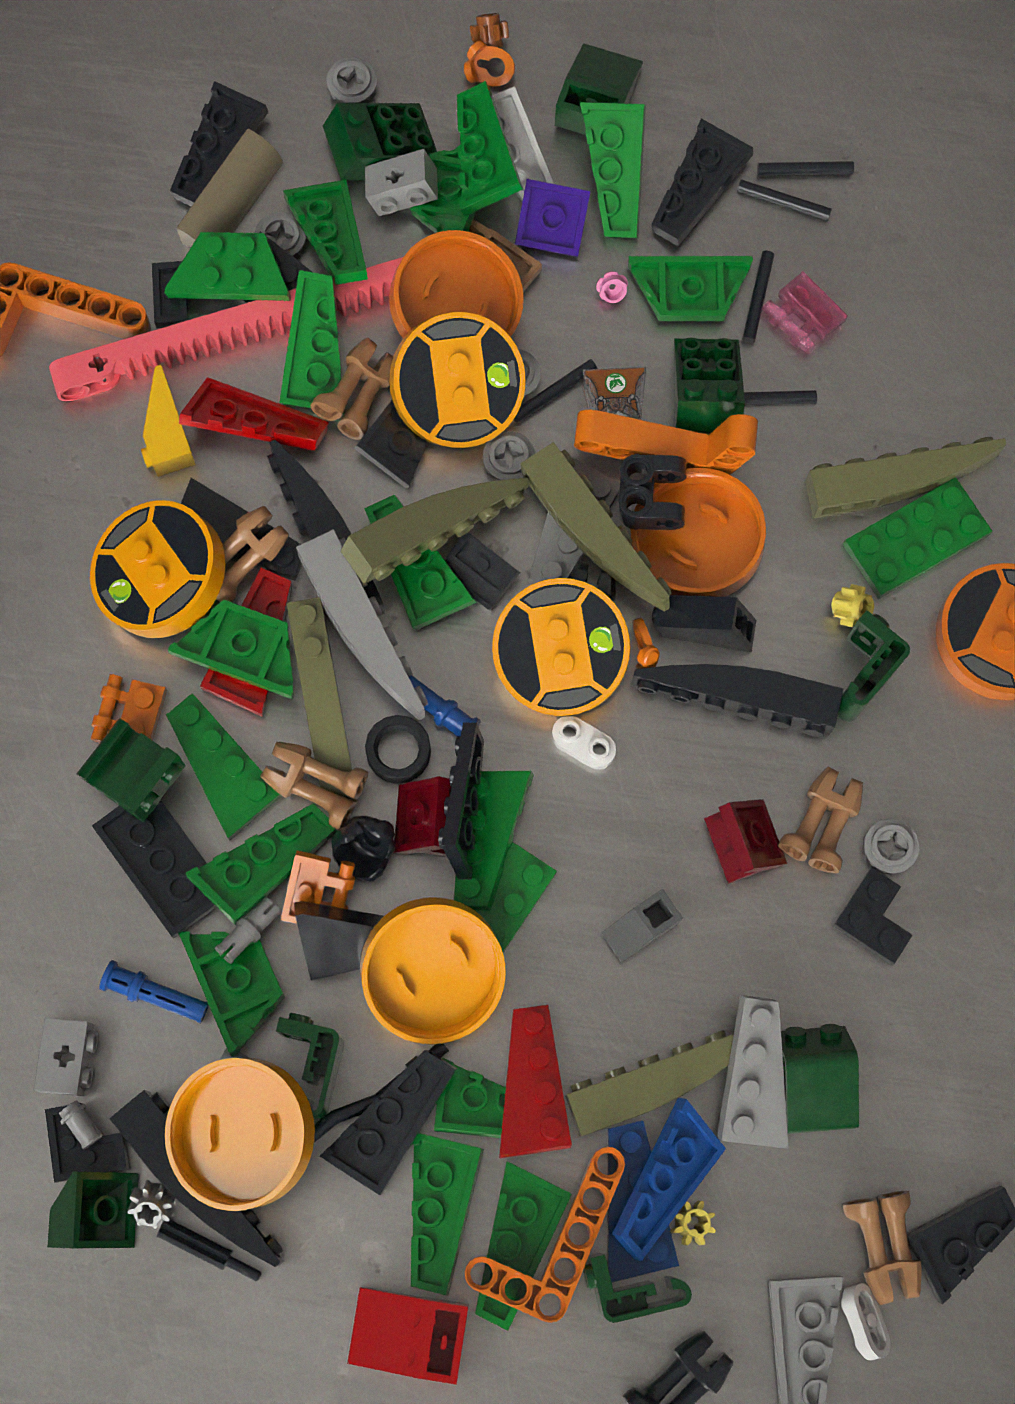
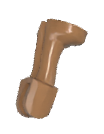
[310,338,394,440]
[216,506,289,602]
[260,742,369,830]
[778,767,863,874]
[842,1191,922,1305]

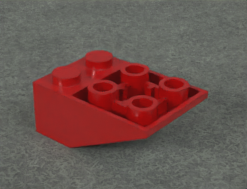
[347,1287,469,1385]

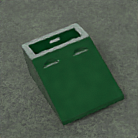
[554,43,643,135]
[323,103,437,181]
[674,337,745,433]

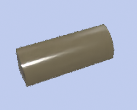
[177,129,283,248]

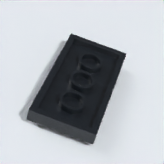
[92,800,216,938]

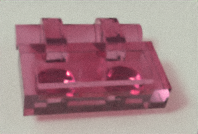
[762,271,848,355]

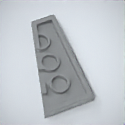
[528,457,620,584]
[717,995,789,1149]
[768,1276,843,1404]

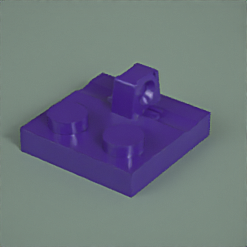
[515,179,591,257]

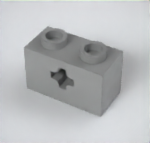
[365,149,438,216]
[33,1017,98,1097]

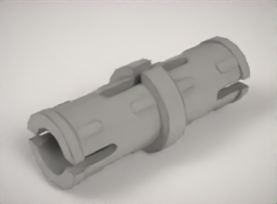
[215,897,281,964]

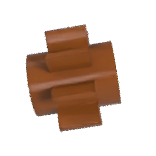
[470,13,509,48]

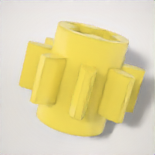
[831,584,874,627]
[670,1201,716,1245]

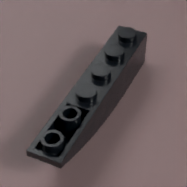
[267,440,385,614]
[631,664,844,737]
[109,1090,284,1267]

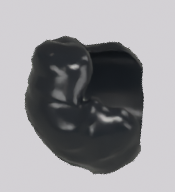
[331,815,396,881]

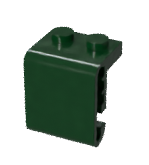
[838,610,910,722]
[76,718,186,822]
[276,1013,344,1119]
[781,1024,859,1134]
[583,1253,692,1323]

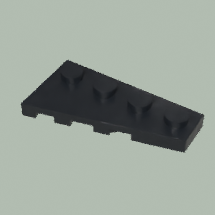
[320,1050,457,1195]

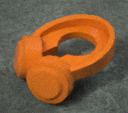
[464,40,515,86]
[632,617,660,669]

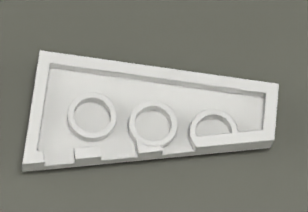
[456,86,554,201]

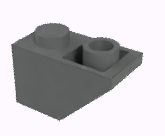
[602,889,683,963]

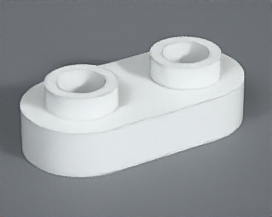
[552,716,616,769]
[841,1283,891,1360]

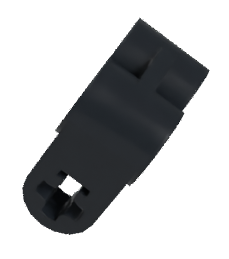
[619,454,687,530]

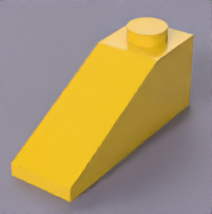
[141,365,196,477]

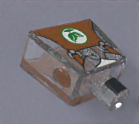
[582,367,646,420]

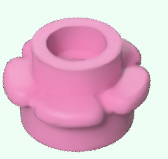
[596,271,628,303]

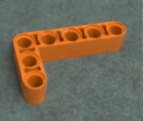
[0,262,151,357]
[574,410,758,475]
[464,1147,625,1323]

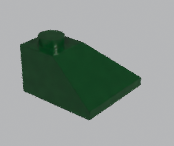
[47,1172,138,1249]

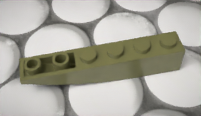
[805,437,1006,519]
[520,442,671,612]
[341,478,531,584]
[565,1030,734,1137]

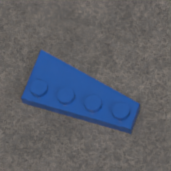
[612,1098,726,1261]
[607,1121,679,1282]

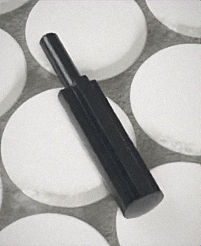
[156,1220,262,1281]

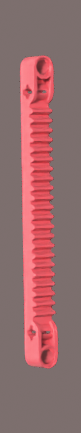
[49,257,403,401]

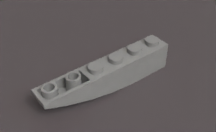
[296,529,428,720]

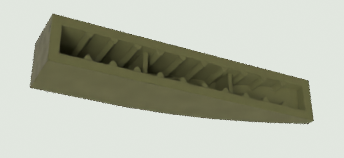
[287,597,358,804]

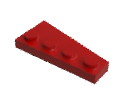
[179,377,329,451]
[200,568,292,717]
[499,1005,572,1158]

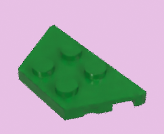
[409,147,476,233]
[164,232,291,301]
[628,256,753,321]
[168,599,294,699]
[179,931,285,1057]

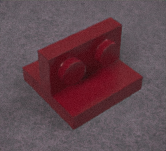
[393,776,451,857]
[704,799,788,884]

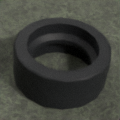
[365,715,431,784]

